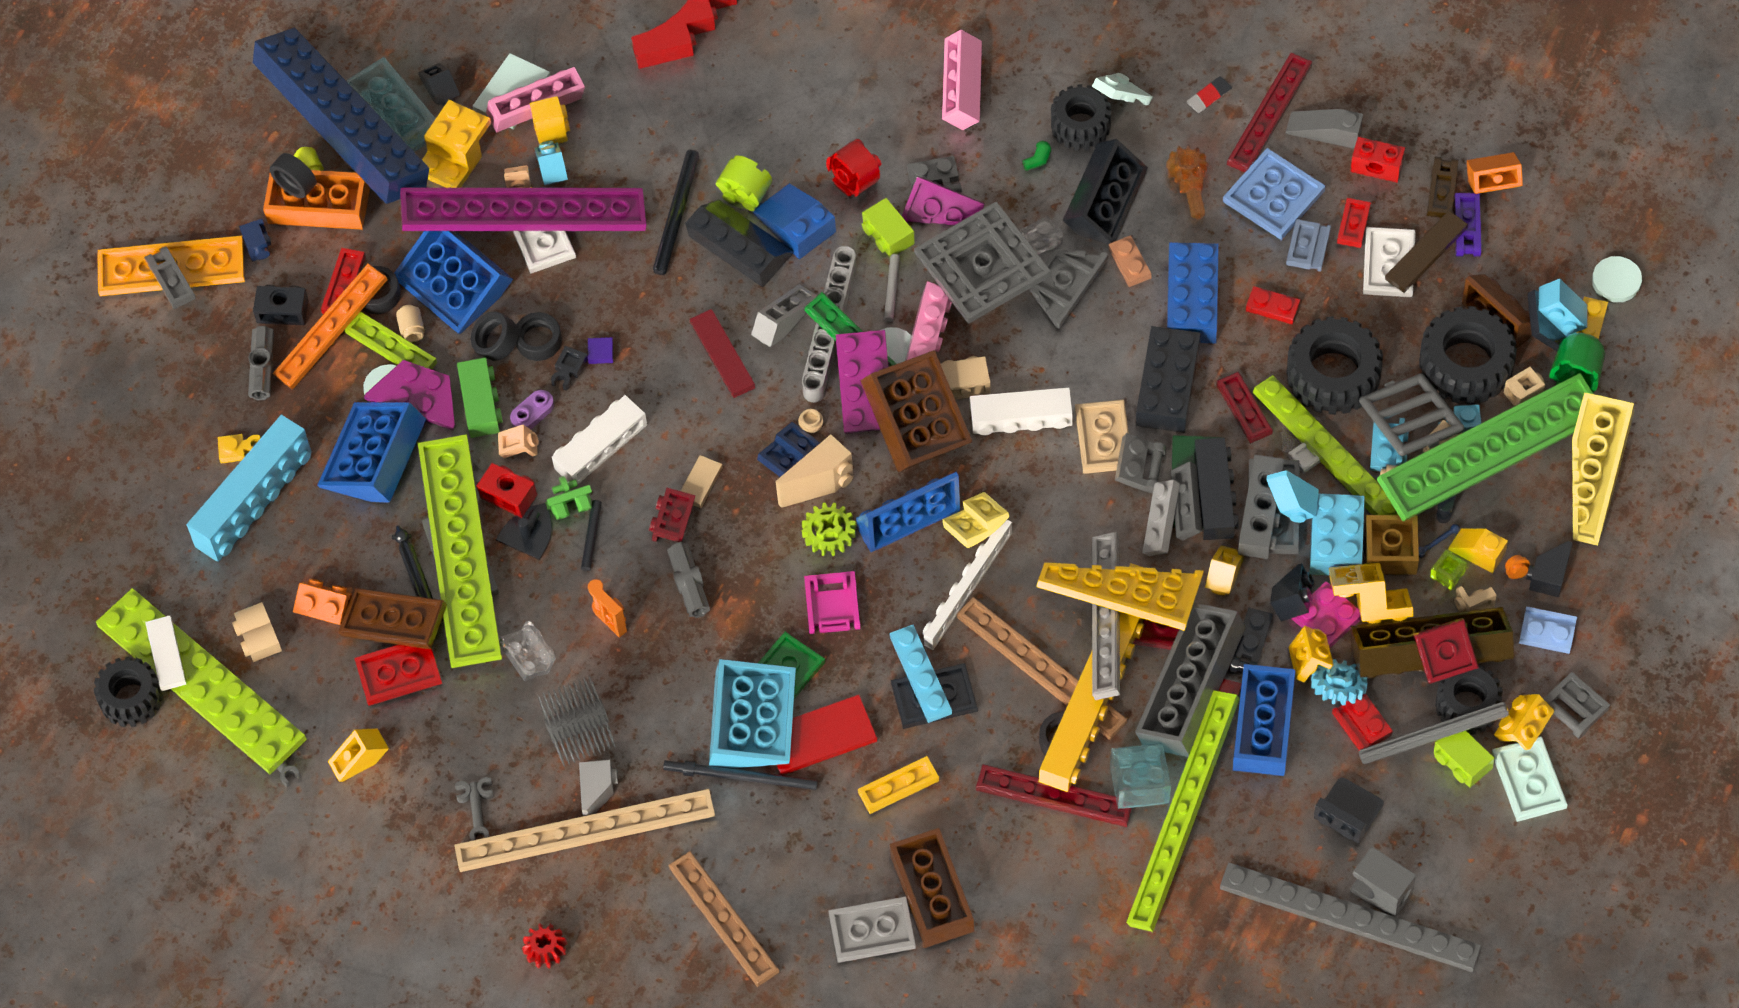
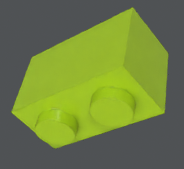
[861,198,915,257]
[1433,731,1495,788]

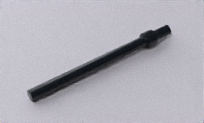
[663,760,818,790]

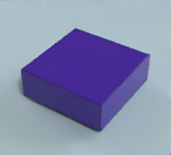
[588,337,613,364]

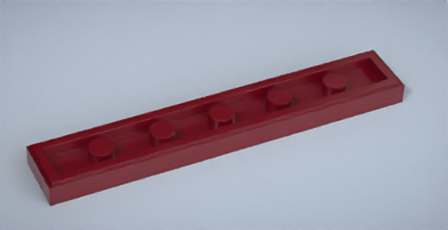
[1227,53,1312,173]
[976,764,1133,827]

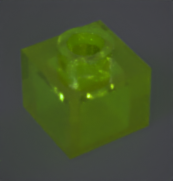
[1430,550,1467,590]

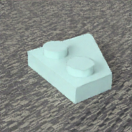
[1092,73,1153,105]

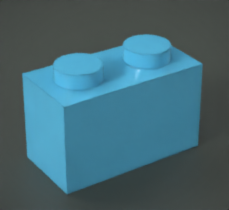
[1538,279,1587,336]

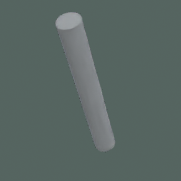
[884,254,900,322]

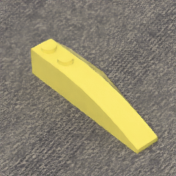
[1572,392,1634,546]

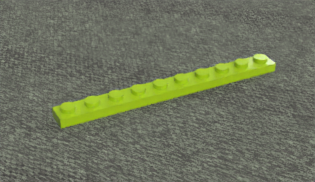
[1126,690,1240,932]

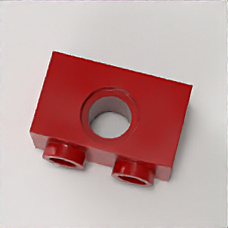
[1350,137,1405,183]
[476,463,538,518]

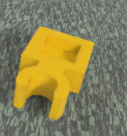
[218,434,261,463]

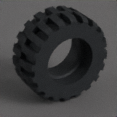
[1419,306,1517,404]
[1286,316,1383,415]

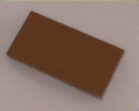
[338,588,447,649]

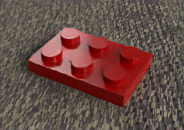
[354,645,442,706]

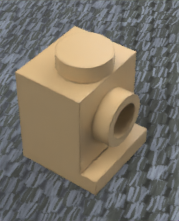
[1504,367,1545,406]

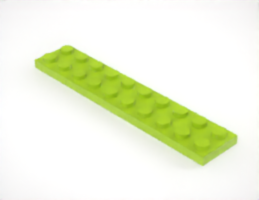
[418,434,502,668]
[96,588,307,774]

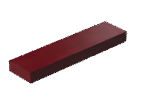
[690,309,755,398]

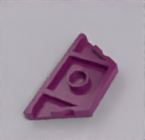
[364,360,455,431]

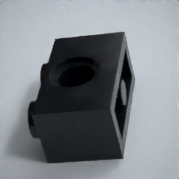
[253,285,309,325]

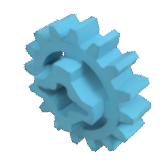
[1311,659,1368,705]

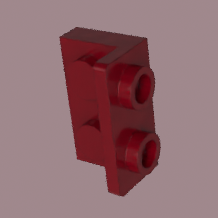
[649,488,696,542]

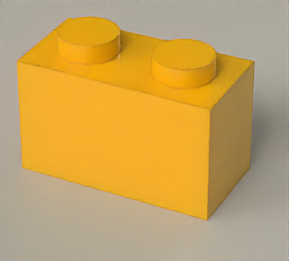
[530,96,570,144]

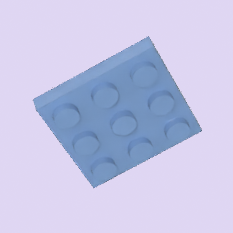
[1223,148,1325,240]

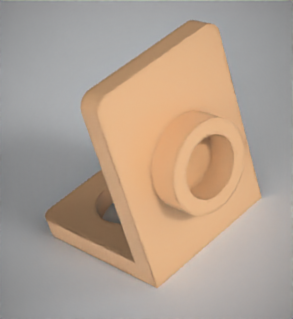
[504,165,531,188]

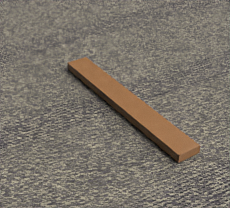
[957,597,1127,740]

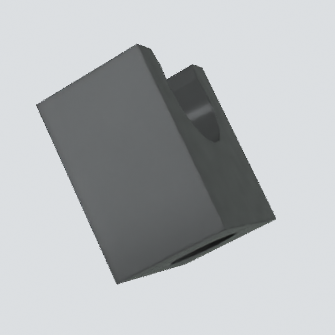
[1350,846,1416,917]

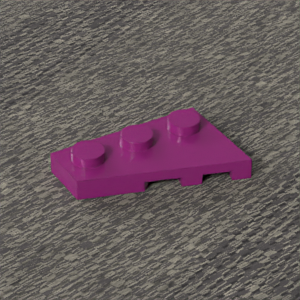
[902,176,985,225]

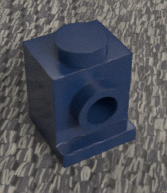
[239,219,272,262]

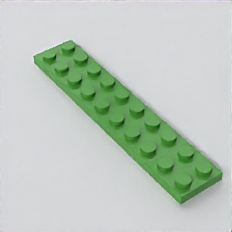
[1377,373,1593,522]

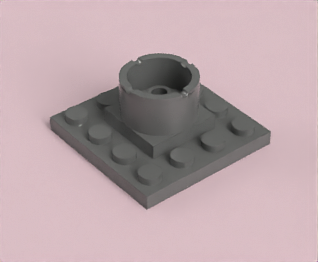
[914,202,1051,324]

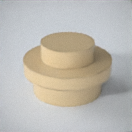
[798,409,823,433]

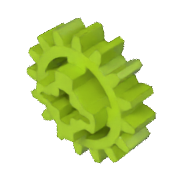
[802,503,856,556]

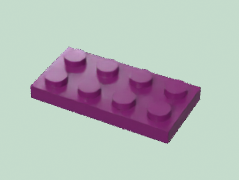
[836,330,889,434]

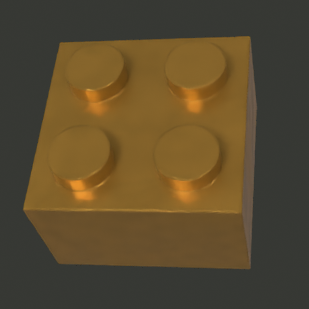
[1364,515,1419,575]

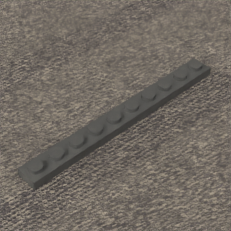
[1220,862,1481,972]

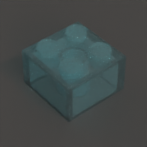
[1110,743,1171,809]

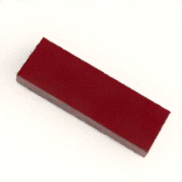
[1216,371,1273,444]

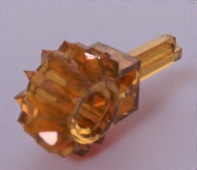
[1166,144,1208,219]

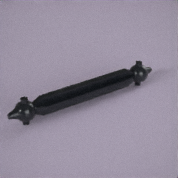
[392,525,444,631]

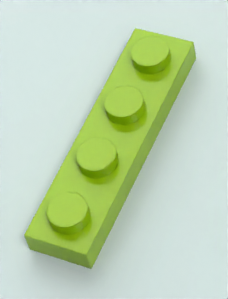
[345,312,437,370]

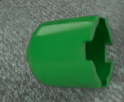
[1549,333,1606,393]

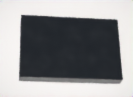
[891,663,978,729]

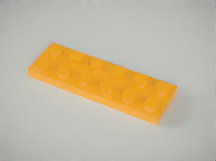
[98,236,245,296]

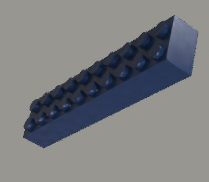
[253,27,429,204]

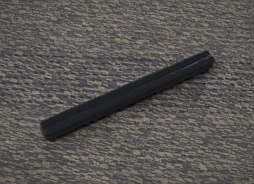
[653,149,699,275]

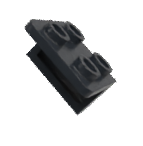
[1314,777,1384,844]

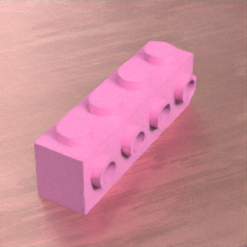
[942,30,982,130]
[486,67,585,133]
[905,281,952,361]

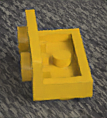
[1494,694,1554,750]

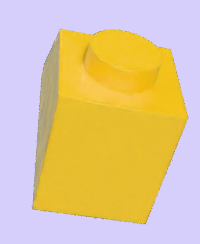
[1448,528,1508,574]
[1205,545,1244,595]
[328,728,389,782]

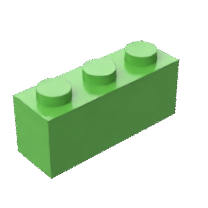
[457,358,503,438]

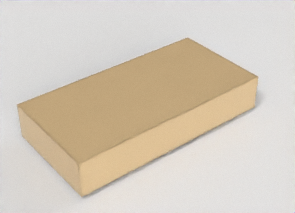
[681,455,723,508]

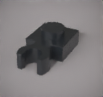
[551,346,588,391]

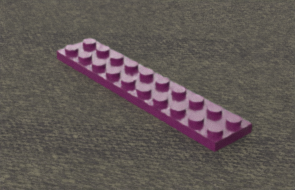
[400,188,646,231]

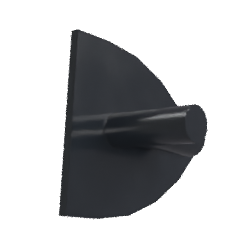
[496,503,552,560]

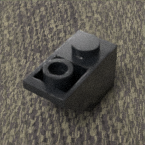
[1270,563,1314,622]

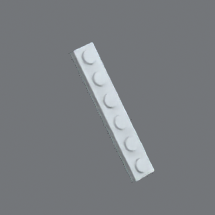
[922,520,1012,650]

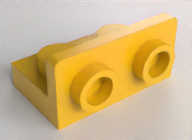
[1288,625,1334,682]

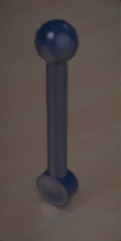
[1418,524,1460,558]

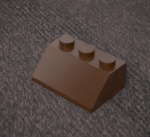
[1462,274,1532,349]

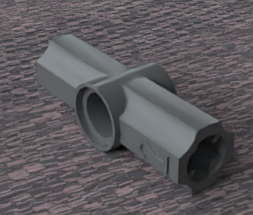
[248,326,274,400]
[667,542,710,618]

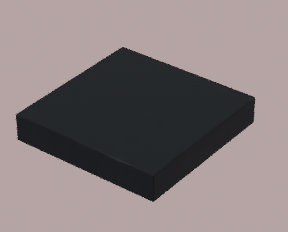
[1527,290,1565,352]

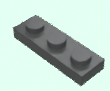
[1171,462,1202,540]

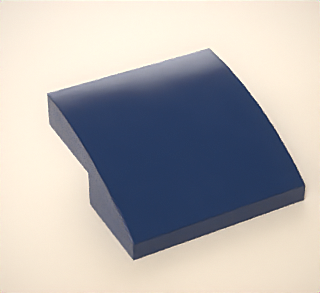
[757,422,820,477]

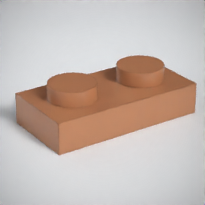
[1109,235,1151,287]

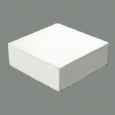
[1288,443,1320,474]

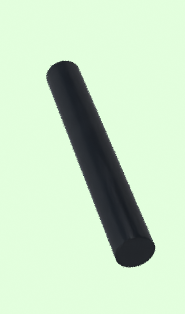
[581,500,602,571]

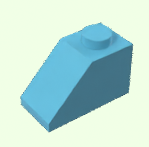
[1267,470,1319,523]

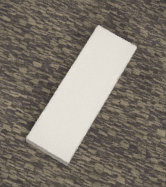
[145,616,186,691]

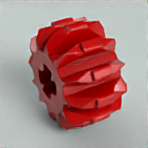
[522,923,567,969]

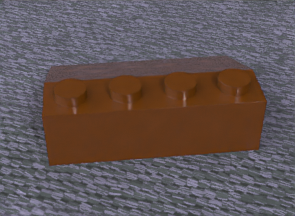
[860,350,972,472]

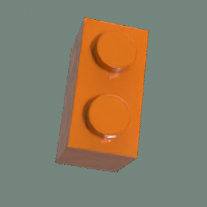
[1467,152,1523,194]

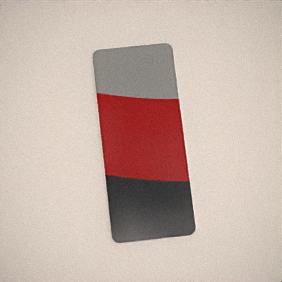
[1187,76,1232,113]

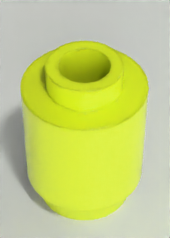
[294,147,324,171]

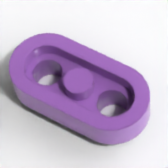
[510,390,554,430]

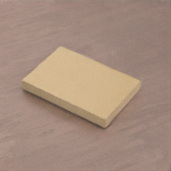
[1075,400,1129,474]

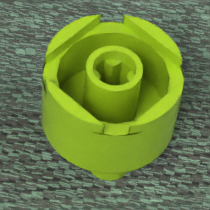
[716,155,773,211]

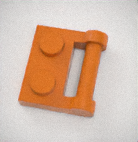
[588,579,627,638]

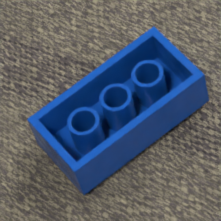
[1167,242,1218,343]
[1233,664,1296,776]

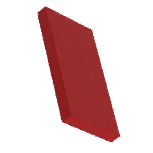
[776,695,877,775]

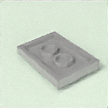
[828,897,916,963]

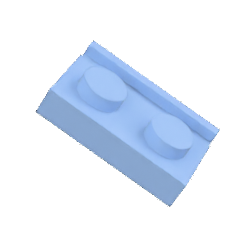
[1519,606,1577,654]

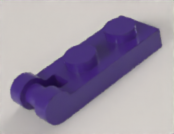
[1454,193,1481,257]

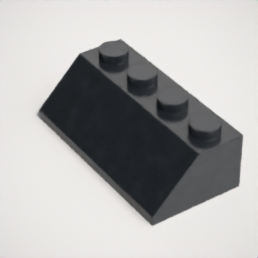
[1062,139,1148,245]
[685,200,794,287]

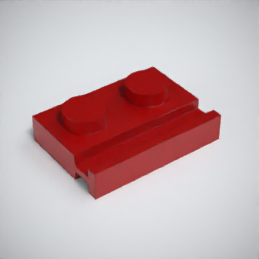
[1332,694,1393,751]

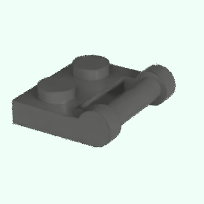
[1115,433,1166,493]
[1544,672,1610,739]

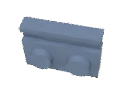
[1286,219,1331,272]

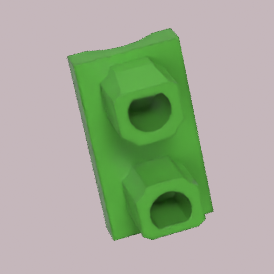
[545,476,592,520]

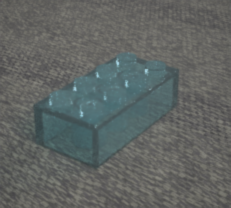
[346,57,436,152]

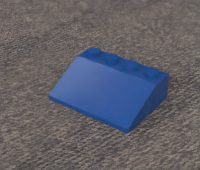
[394,231,513,334]
[317,402,426,502]
[856,472,960,552]

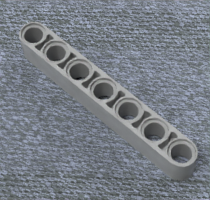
[802,246,856,402]

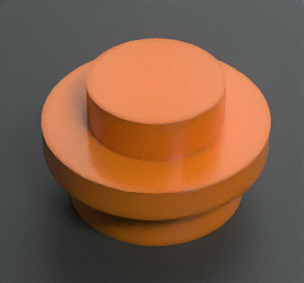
[1505,555,1530,579]

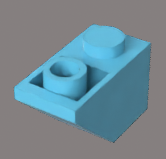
[534,141,568,185]

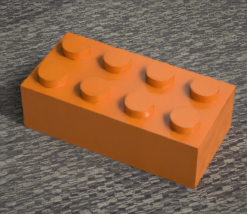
[263,170,370,230]

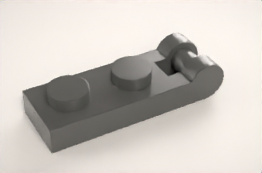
[144,246,196,309]

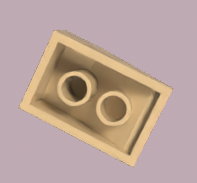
[776,435,854,507]

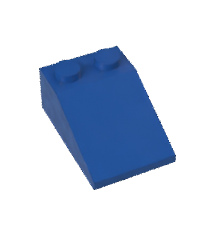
[752,183,836,260]

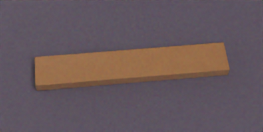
[669,851,779,987]

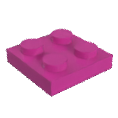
[1291,581,1361,648]

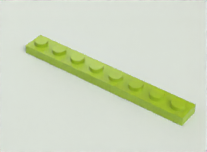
[1253,375,1398,515]

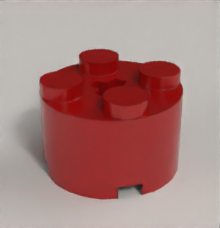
[826,139,882,197]

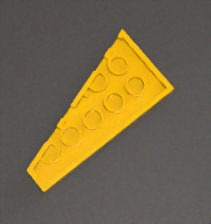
[1037,562,1204,631]

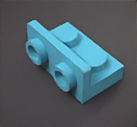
[1370,418,1409,471]

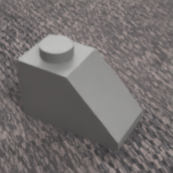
[579,760,618,816]

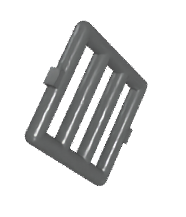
[1359,373,1464,456]

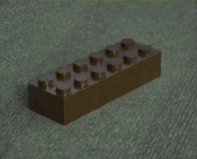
[1350,607,1514,678]

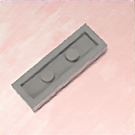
[1142,480,1180,556]

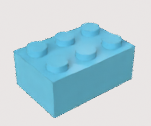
[1309,493,1364,576]

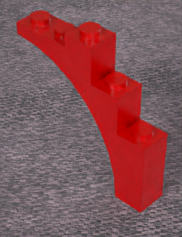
[631,0,737,69]

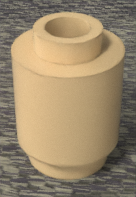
[396,305,425,343]

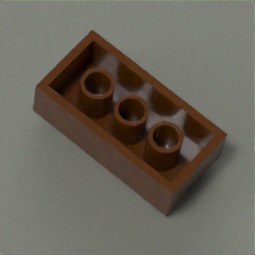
[890,828,974,948]

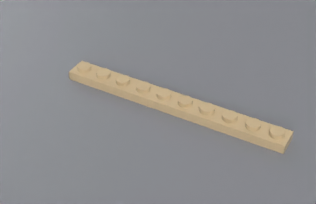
[455,789,715,872]

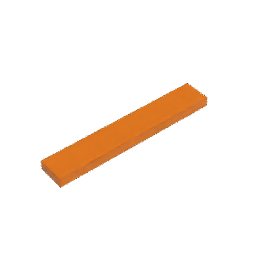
[273,263,388,390]

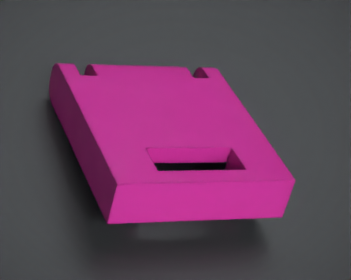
[804,571,860,634]

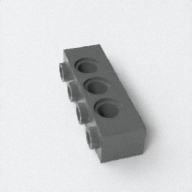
[1238,455,1288,559]

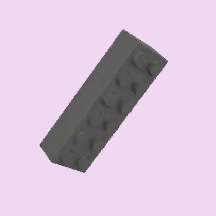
[1135,603,1246,757]

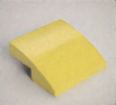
[942,492,1009,548]

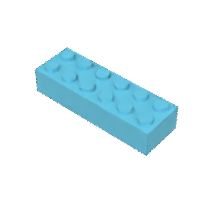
[186,415,312,562]

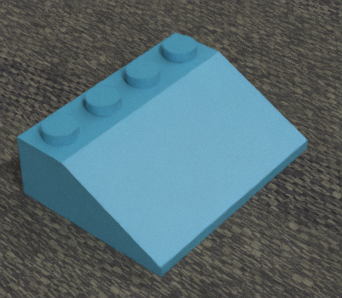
[709,659,796,768]

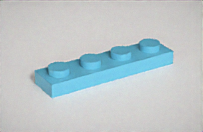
[890,625,952,723]

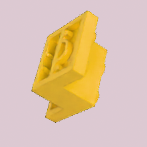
[422,100,491,188]
[1329,563,1413,623]

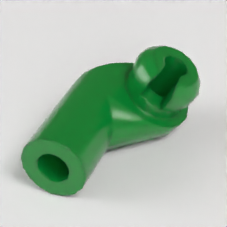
[1022,140,1052,171]

